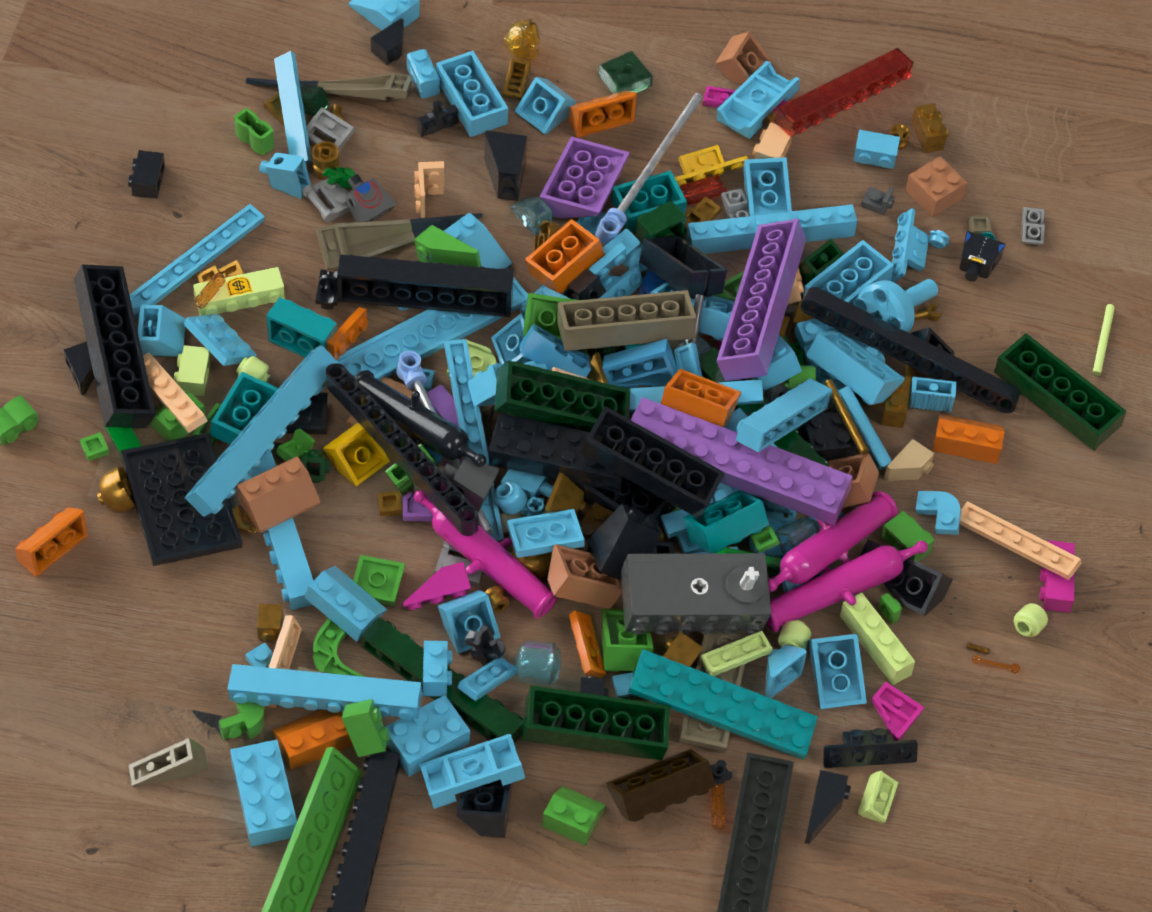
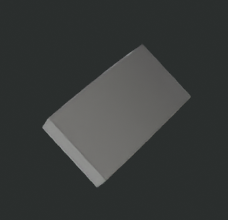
[721,189,749,219]
[1022,207,1045,246]

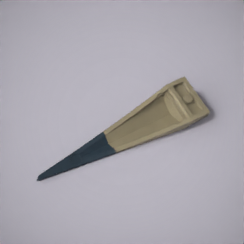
[246,73,412,102]
[316,213,483,270]

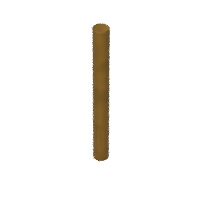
[824,379,868,454]

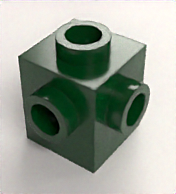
[300,449,330,483]

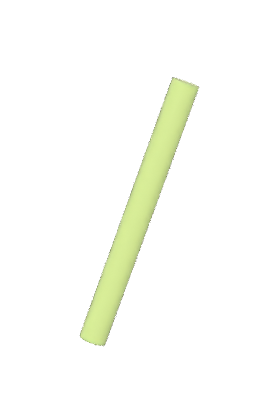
[1092,304,1115,376]

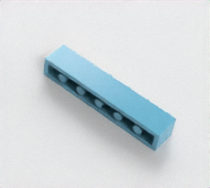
[736,378,832,452]

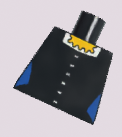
[959,231,1006,282]

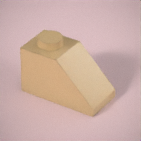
[884,439,934,481]

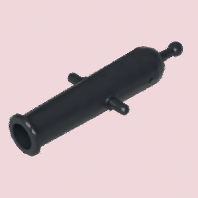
[354,370,486,467]

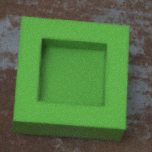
[80,432,109,462]
[878,593,902,625]

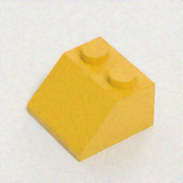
[323,423,390,487]

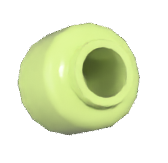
[236,356,270,383]
[1014,603,1048,637]
[778,620,811,650]

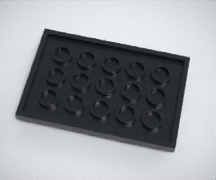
[120,433,243,566]

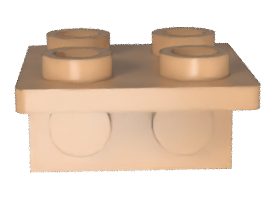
[414,161,444,218]

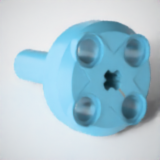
[853,279,938,333]

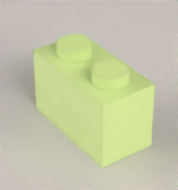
[174,345,211,396]

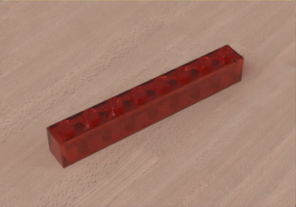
[774,48,914,137]

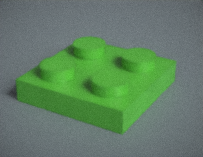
[353,555,405,607]

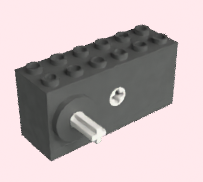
[621,553,771,635]

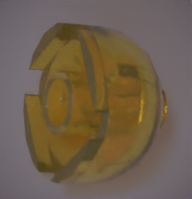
[504,19,540,61]

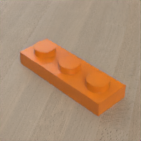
[326,307,369,360]
[569,610,606,679]

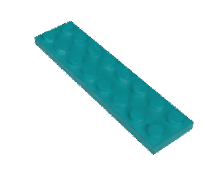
[628,649,818,760]

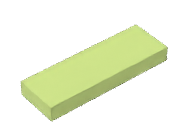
[700,631,773,676]

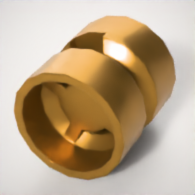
[312,141,340,180]

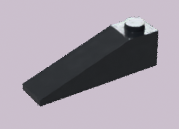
[859,539,953,616]
[457,779,513,838]

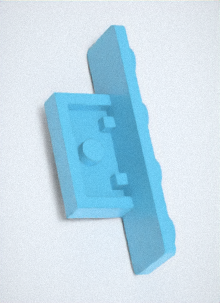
[890,208,930,282]
[588,229,640,280]
[599,266,643,299]

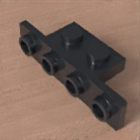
[823,728,918,768]

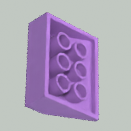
[540,137,630,218]

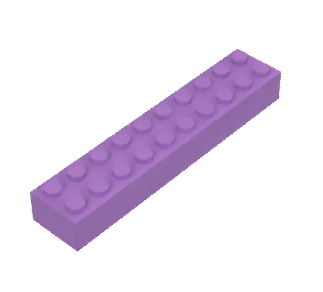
[717,219,806,381]
[631,397,852,526]

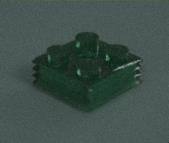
[598,51,653,94]

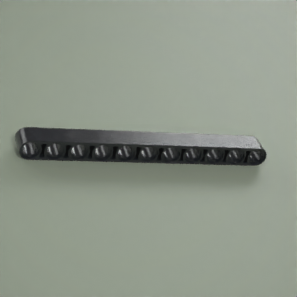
[800,287,1021,414]
[326,363,478,536]

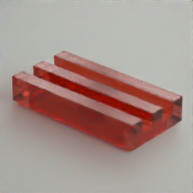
[680,175,727,206]

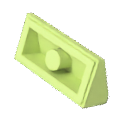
[858,771,898,823]

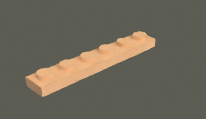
[143,352,207,433]
[960,501,1082,580]

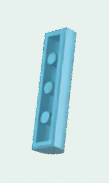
[838,386,892,471]

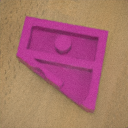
[871,682,924,741]

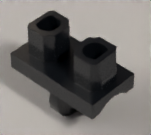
[315,269,338,310]
[465,625,506,666]

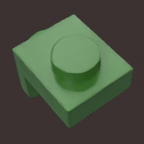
[276,428,315,461]

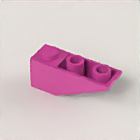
[402,562,471,611]

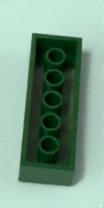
[994,333,1127,450]
[495,360,630,432]
[522,685,670,760]

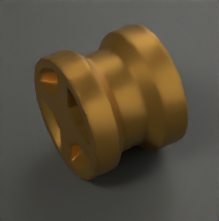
[889,124,910,150]
[484,586,510,614]

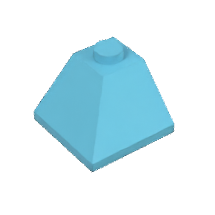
[491,313,537,366]
[765,645,807,698]

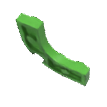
[313,618,365,677]

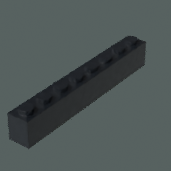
[327,751,400,912]

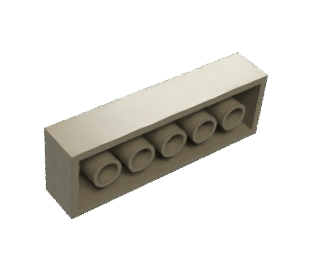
[557,290,697,351]

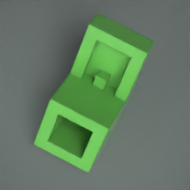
[219,702,265,740]

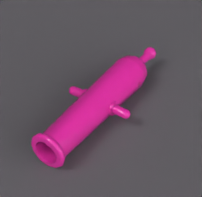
[414,490,558,619]
[768,491,898,592]
[766,540,928,632]

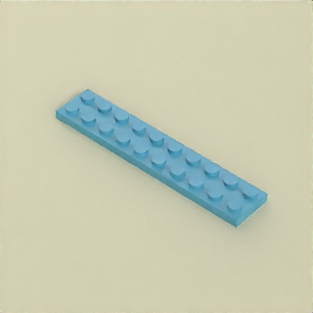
[337,269,528,380]

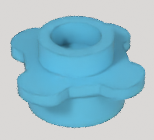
[929,230,950,249]

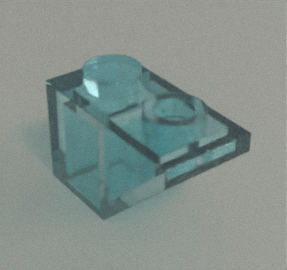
[510,197,552,236]

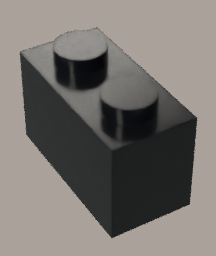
[128,150,165,199]

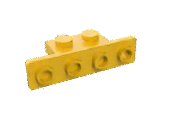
[674,145,748,187]

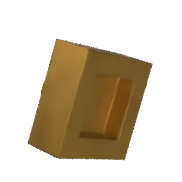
[377,491,402,517]

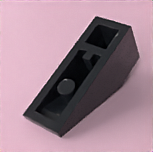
[805,770,851,844]

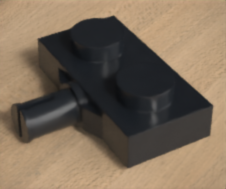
[418,100,458,137]

